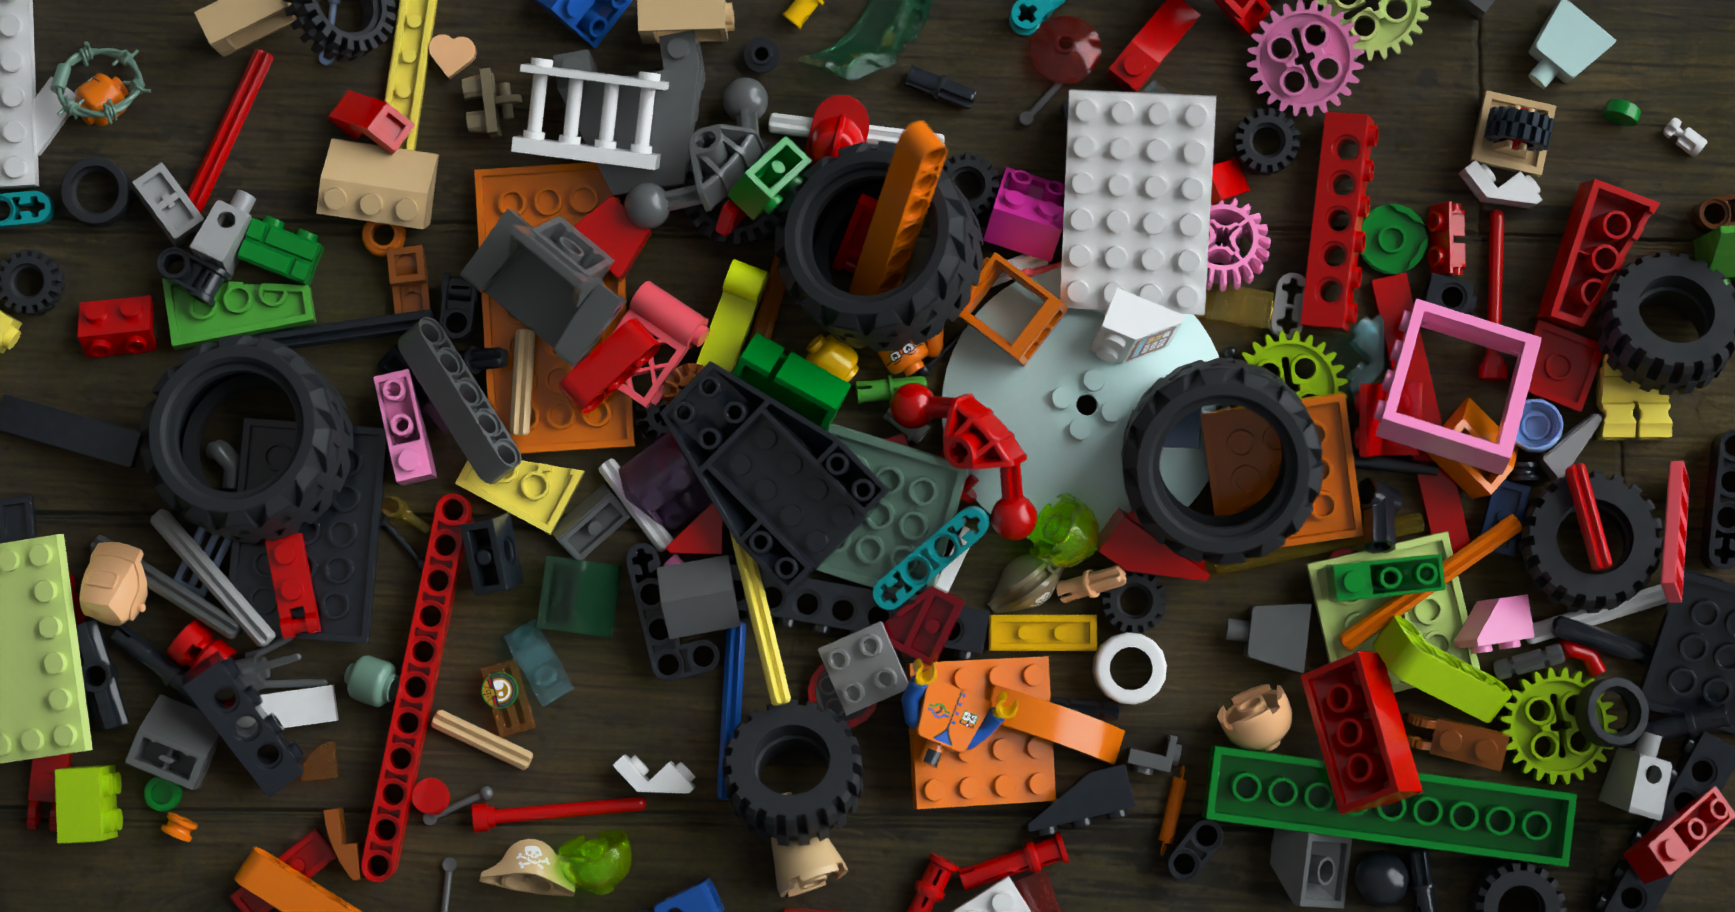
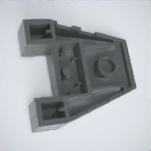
[553,30,706,198]

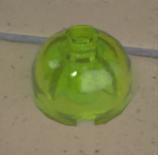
[1029,493,1099,568]
[558,830,632,895]

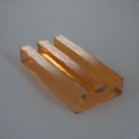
[481,658,536,738]

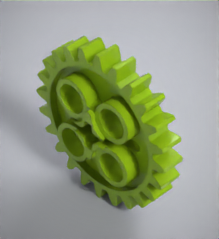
[1235,330,1348,408]
[1498,667,1618,784]

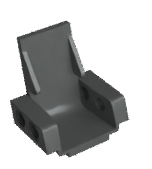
[460,209,627,368]

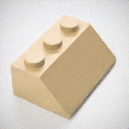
[316,138,439,229]

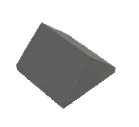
[657,555,741,639]

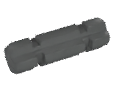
[1493,644,1565,680]

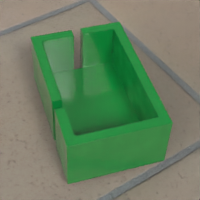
[733,332,851,431]

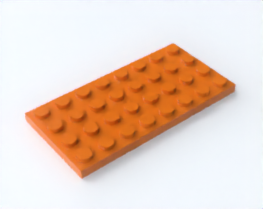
[474,162,636,454]

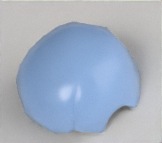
[1515,399,1563,453]

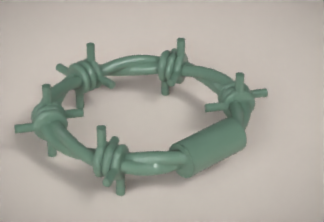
[51,41,151,124]

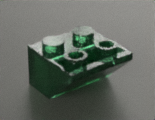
[536,556,622,638]

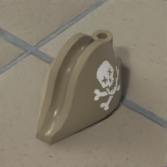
[988,548,1069,614]

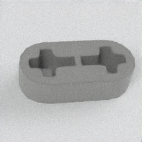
[1269,273,1306,340]

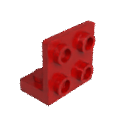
[1354,383,1423,457]

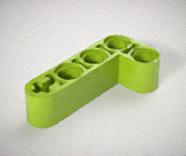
[1373,615,1512,723]

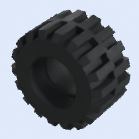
[1468,860,1567,912]

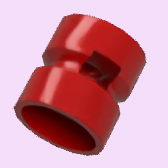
[167,619,237,669]

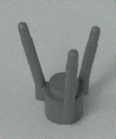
[235,638,328,691]

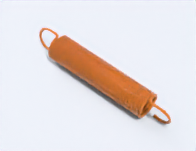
[1158,765,1188,856]

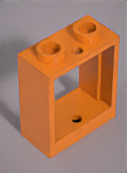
[958,252,1069,367]

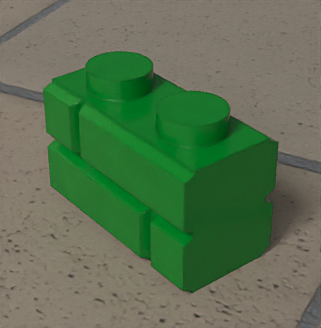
[237,215,324,286]

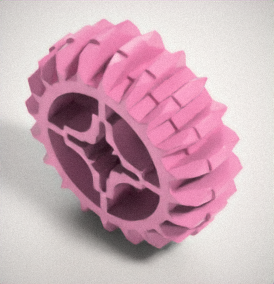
[1206,198,1271,293]

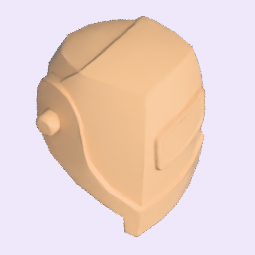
[80,542,148,626]

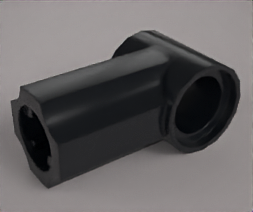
[1357,478,1402,554]

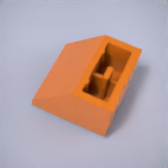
[1425,397,1519,499]

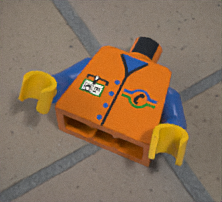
[901,659,1018,768]

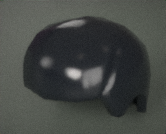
[1354,850,1409,909]

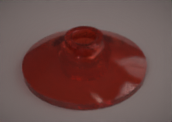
[1030,16,1101,84]

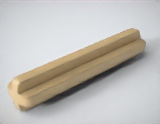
[509,329,536,436]
[431,710,533,770]

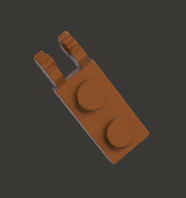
[1406,713,1510,772]

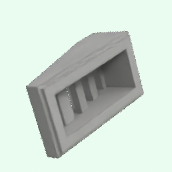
[1535,414,1603,481]

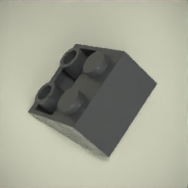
[125,694,221,790]

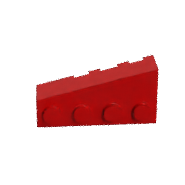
[1536,179,1660,329]

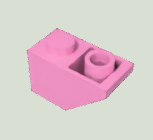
[1454,594,1534,654]

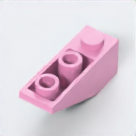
[373,369,438,486]

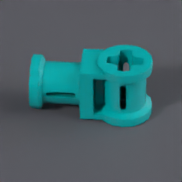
[1009,0,1067,37]

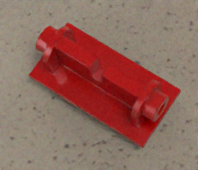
[1427,201,1466,276]

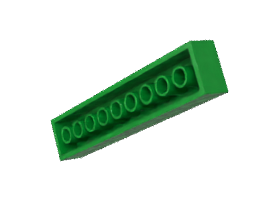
[1202,745,1577,867]

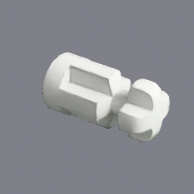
[1663,118,1708,158]

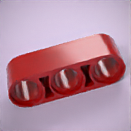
[558,318,660,415]

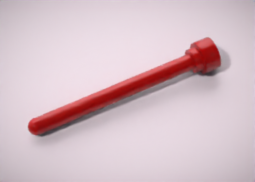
[1478,209,1508,381]
[472,797,647,833]

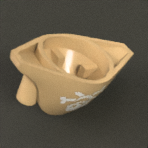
[479,839,575,897]

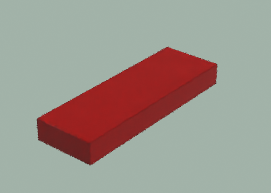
[229,828,337,912]

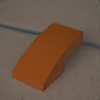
[386,245,432,314]
[323,807,365,880]

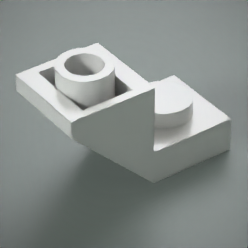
[1458,160,1543,209]
[613,754,696,793]

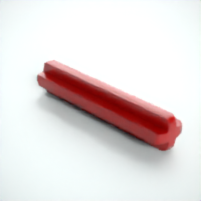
[1565,463,1612,570]

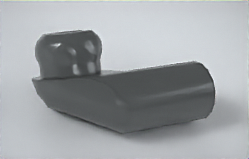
[205,439,240,489]

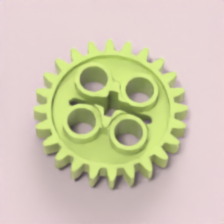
[1317,0,1431,62]

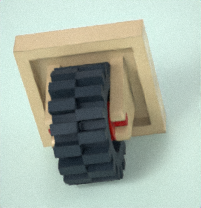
[1469,90,1556,177]

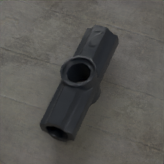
[76,620,131,732]

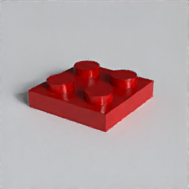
[1528,320,1603,413]

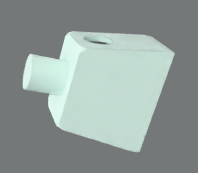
[1528,0,1617,89]

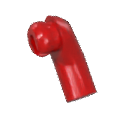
[1557,639,1607,678]

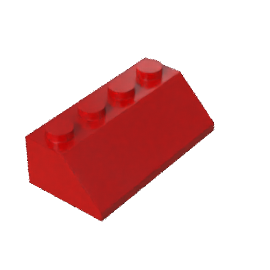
[1300,651,1423,814]

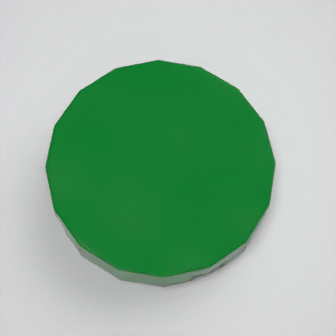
[1359,204,1428,275]

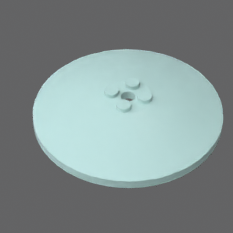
[942,266,1219,551]

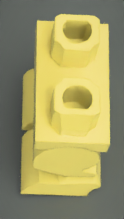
[1595,354,1672,441]

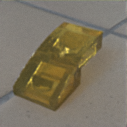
[1194,283,1275,329]

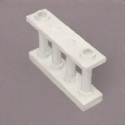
[511,58,669,170]

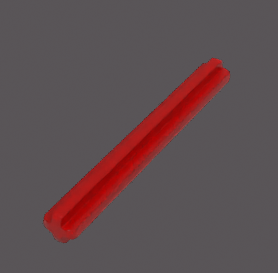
[187,49,273,214]

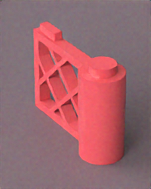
[611,281,710,409]

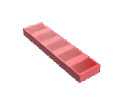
[1661,461,1690,603]

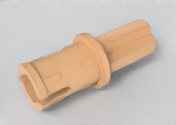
[1056,565,1127,603]

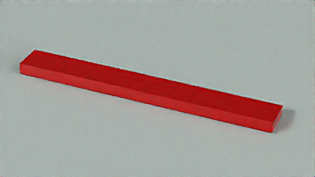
[1370,273,1470,555]

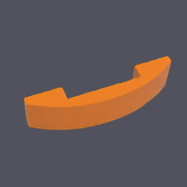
[989,685,1125,765]

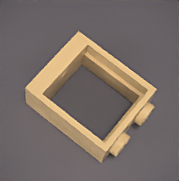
[194,0,297,57]
[637,0,734,44]

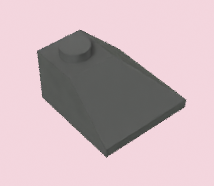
[1270,828,1352,909]

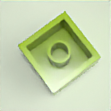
[55,765,123,843]

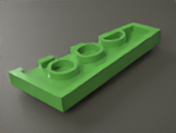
[162,278,316,350]

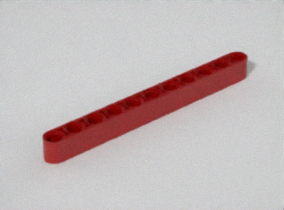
[361,494,472,882]

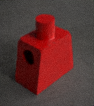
[574,196,652,282]

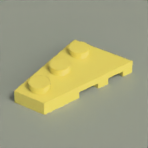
[455,460,585,534]

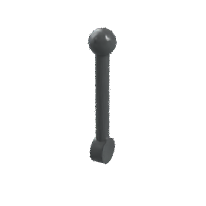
[1019,67,1075,127]
[423,786,493,825]
[441,857,457,912]

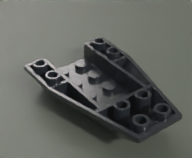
[660,361,890,594]

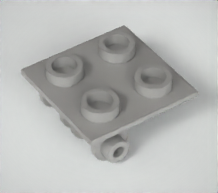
[818,621,909,716]

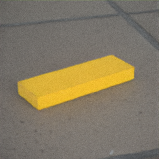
[988,615,1097,651]

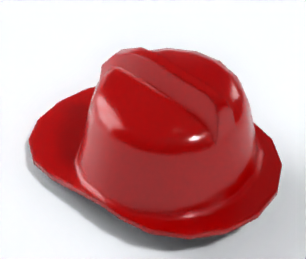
[806,95,870,167]

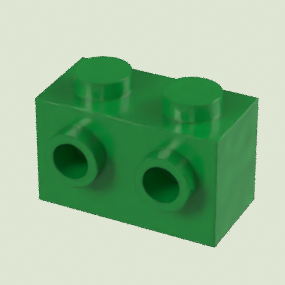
[727,136,812,220]

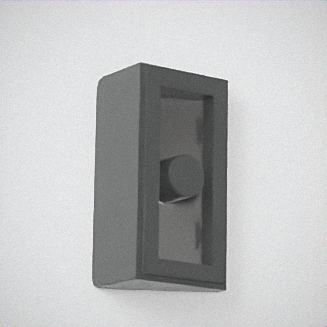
[552,484,632,563]

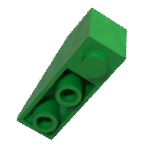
[1326,554,1445,602]

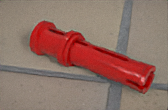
[958,831,1070,892]
[907,852,959,912]

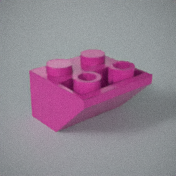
[983,167,1065,262]

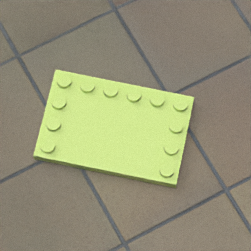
[0,534,93,764]

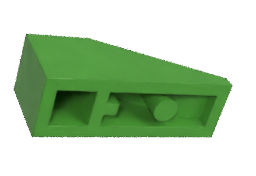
[1693,225,1735,285]

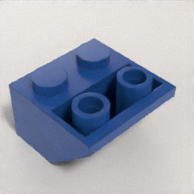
[534,0,633,48]

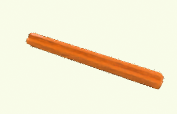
[1338,514,1523,651]

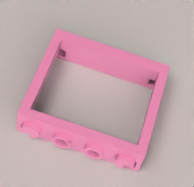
[1374,299,1542,475]

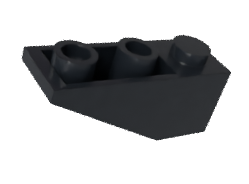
[1026,763,1135,836]

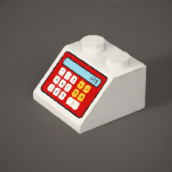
[1089,288,1185,364]

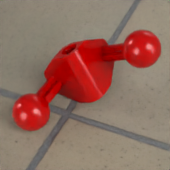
[890,383,1037,541]

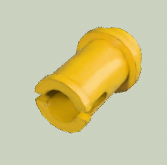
[782,0,824,29]

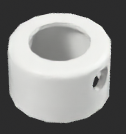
[1092,632,1167,705]

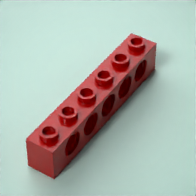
[1300,112,1379,333]

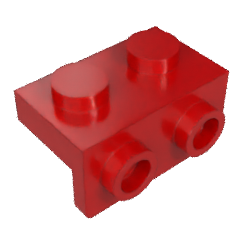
[78,295,157,358]

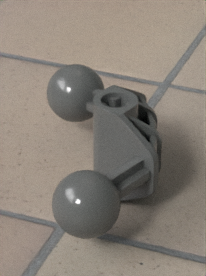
[624,77,768,229]

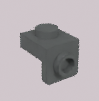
[1125,734,1182,776]

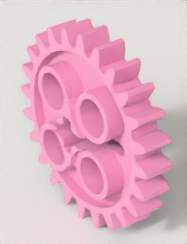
[1247,0,1364,117]

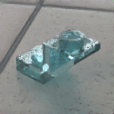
[1344,314,1384,398]
[504,618,574,707]

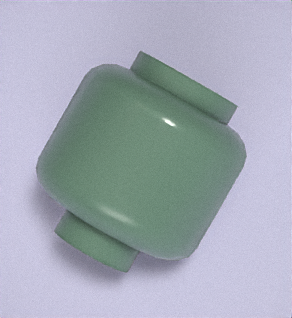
[344,655,400,707]

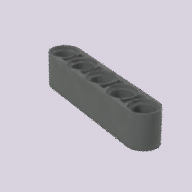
[398,317,522,484]

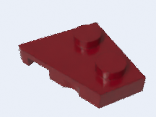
[883,585,966,666]

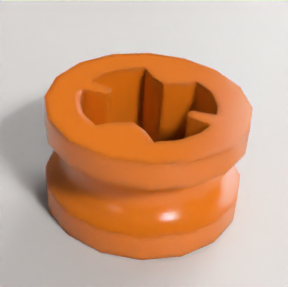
[160,812,198,842]

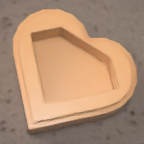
[429,34,477,79]

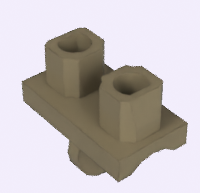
[462,68,523,138]

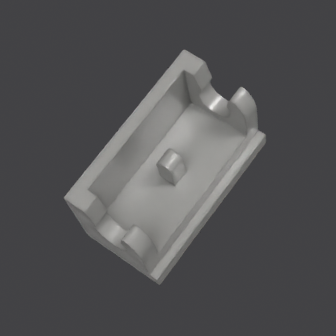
[132,162,205,248]

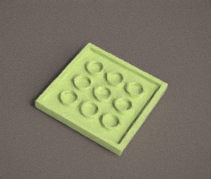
[1306,531,1480,692]

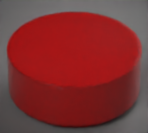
[412,778,450,816]

